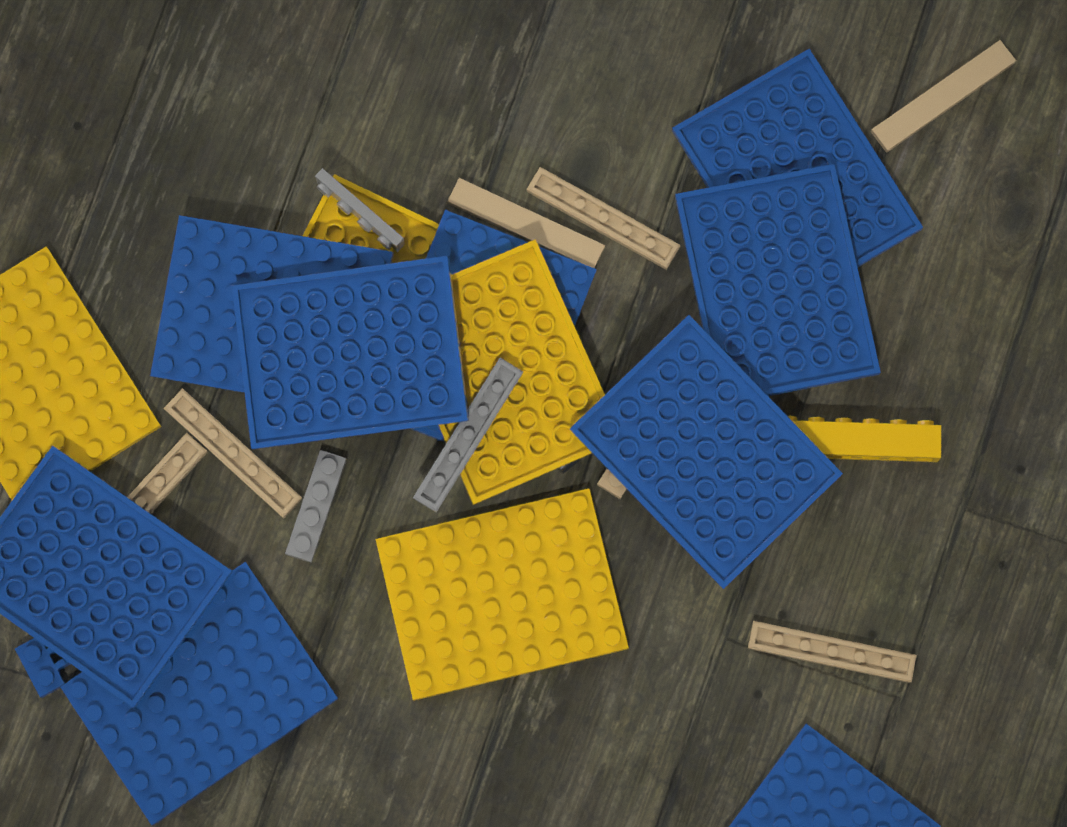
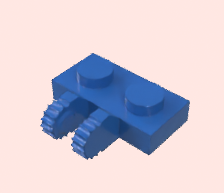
[15,638,70,698]

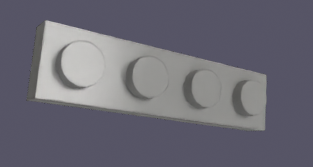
[315,168,405,252]
[285,450,347,563]

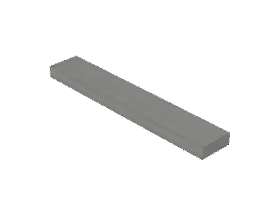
[413,358,523,513]

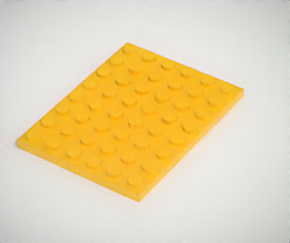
[438,239,605,505]
[0,246,161,500]
[375,488,629,701]

